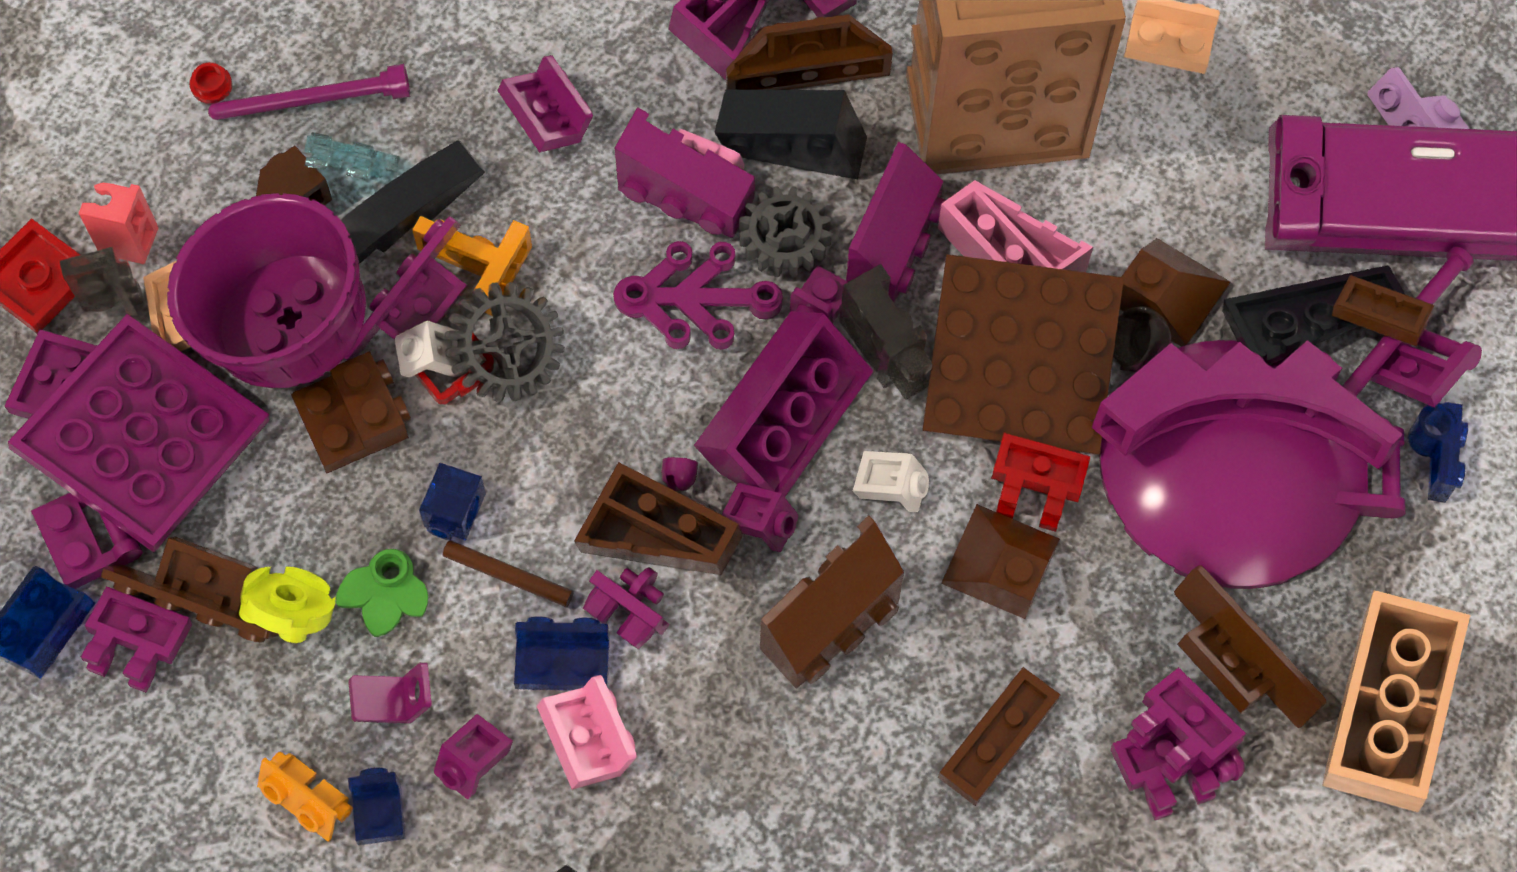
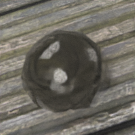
[1113,305,1172,372]

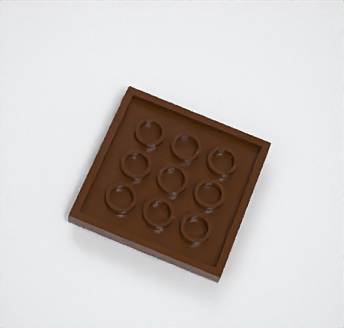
[922,254,1124,454]

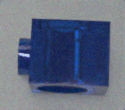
[419,463,486,541]

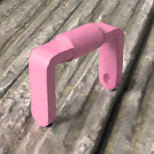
[679,129,744,170]

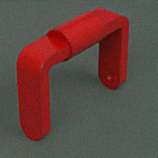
[415,332,494,405]

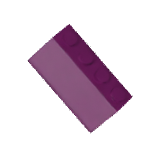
[694,311,873,497]

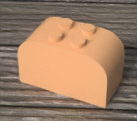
[1322,590,1470,812]

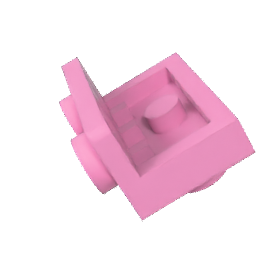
[537,675,637,790]

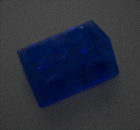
[514,616,610,691]

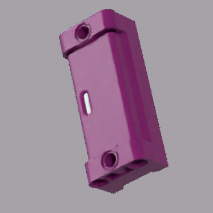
[1265,115,1517,261]

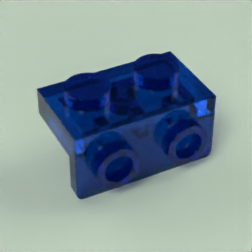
[0,566,96,679]

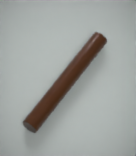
[443,540,574,608]

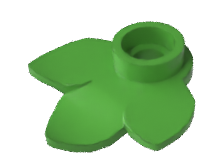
[336,549,429,637]

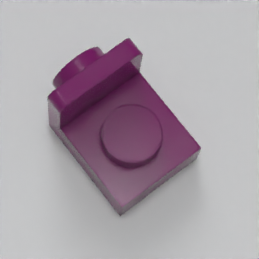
[790,265,854,323]
[722,483,799,552]
[434,714,513,799]

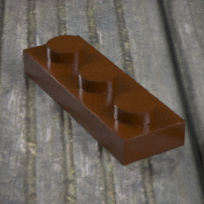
[938,667,1061,806]

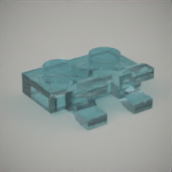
[304,132,400,180]

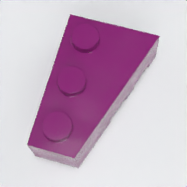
[668,0,770,80]
[614,107,755,238]

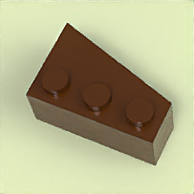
[574,462,743,575]

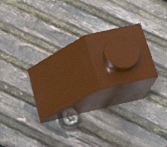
[256,145,332,205]

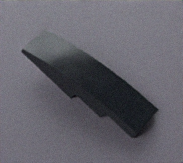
[341,140,485,264]

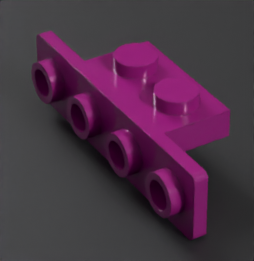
[344,216,469,360]

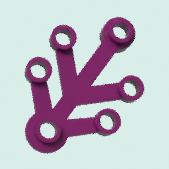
[613,241,783,350]

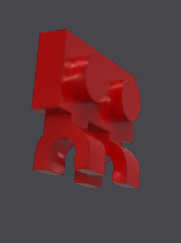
[991,433,1091,532]

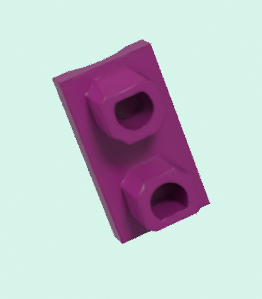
[583,567,670,649]

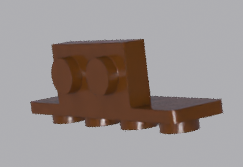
[101,536,279,643]
[1174,565,1326,728]

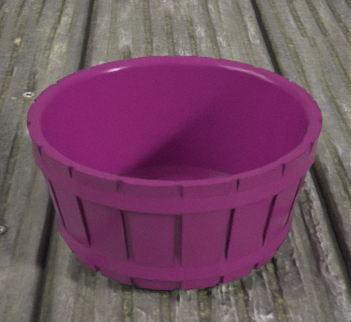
[167,193,366,388]

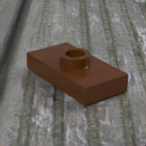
[1332,275,1435,346]

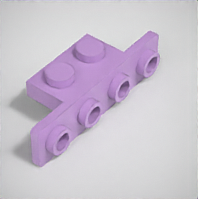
[1368,67,1469,129]

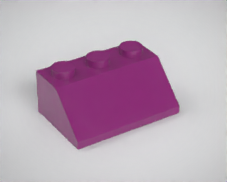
[846,142,946,305]

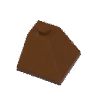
[1120,238,1230,347]
[941,504,1060,619]

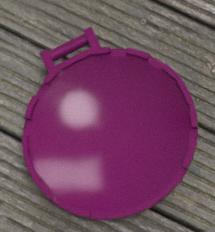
[1099,340,1406,589]

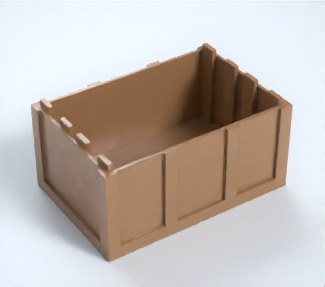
[906,0,1126,174]

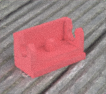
[79,183,159,264]

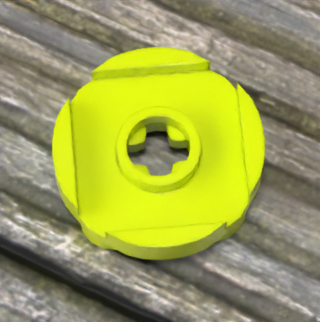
[239,566,335,643]

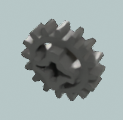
[739,186,832,277]

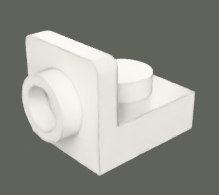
[395,321,468,378]
[853,451,929,512]

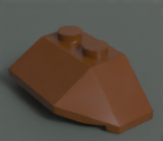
[726,14,893,90]

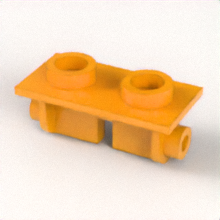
[257,751,353,842]

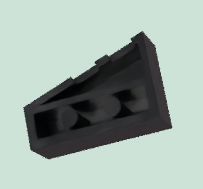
[714,90,867,180]

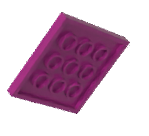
[8,314,269,552]

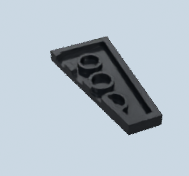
[1222,265,1406,365]

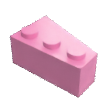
[938,180,1093,272]

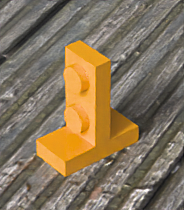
[412,216,532,316]

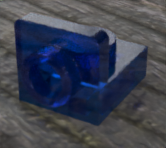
[348,768,406,845]

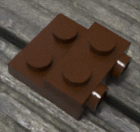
[290,351,411,474]

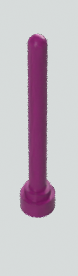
[208,64,410,120]

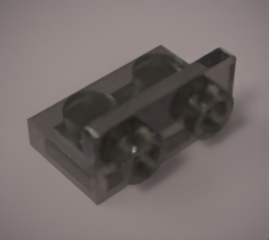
[60,247,144,321]

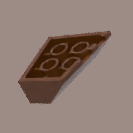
[760,515,904,689]

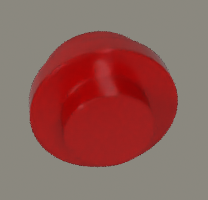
[189,62,233,104]

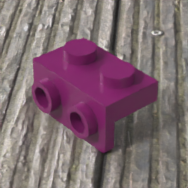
[497,55,593,153]

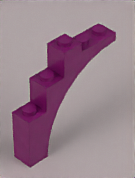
[1092,340,1403,469]

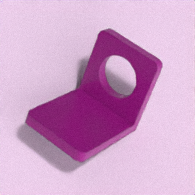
[348,662,432,723]

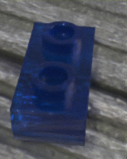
[1408,402,1468,503]

